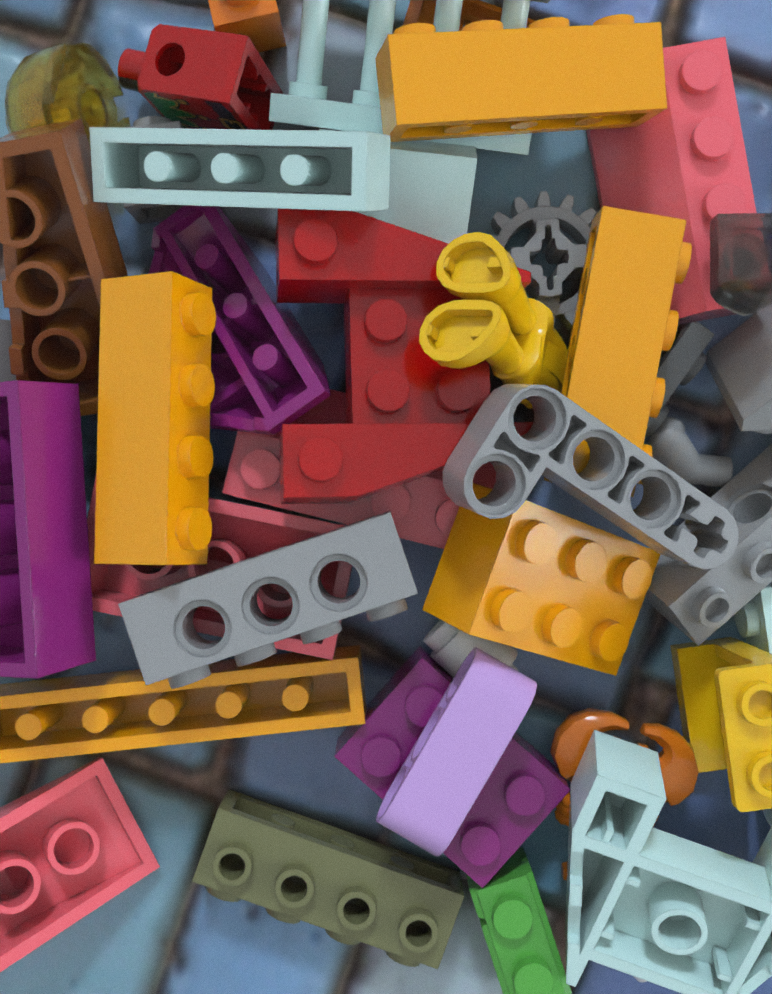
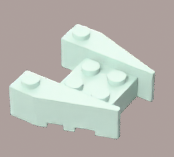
[565,730,772,994]

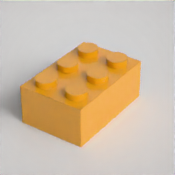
[422,483,660,676]

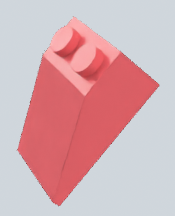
[0,757,160,972]

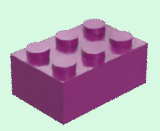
[334,646,571,888]

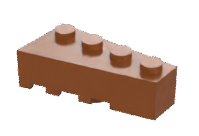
[0,118,128,416]

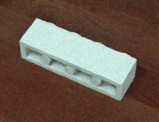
[89,127,391,212]

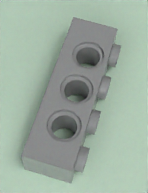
[645,444,772,646]
[118,511,418,689]

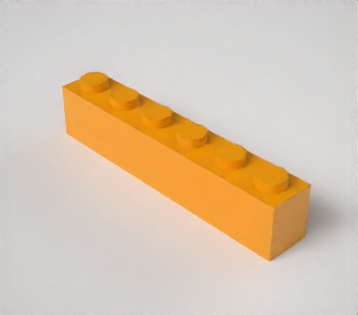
[0,645,367,764]

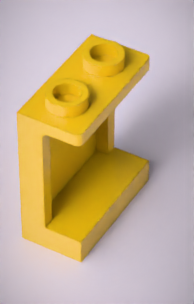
[670,637,772,812]

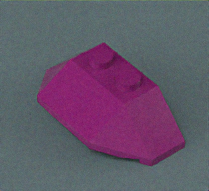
[148,205,331,435]

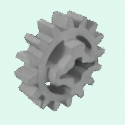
[490,191,596,330]

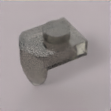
[710,213,772,316]

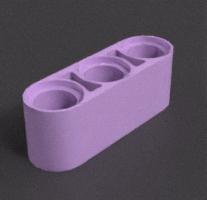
[376,647,537,857]

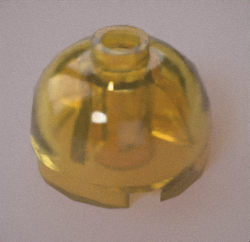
[4,42,130,149]

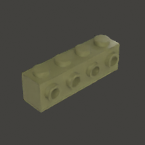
[192,789,464,969]

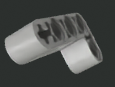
[443,384,739,569]

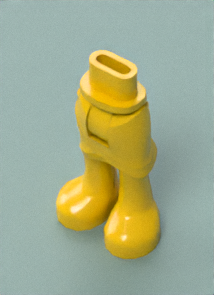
[419,232,568,409]

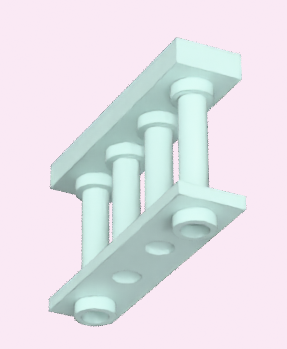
[269,0,550,155]

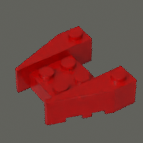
[275,209,533,504]

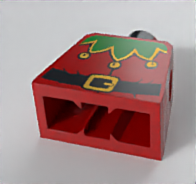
[118,24,283,130]

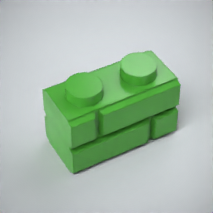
[466,847,572,994]

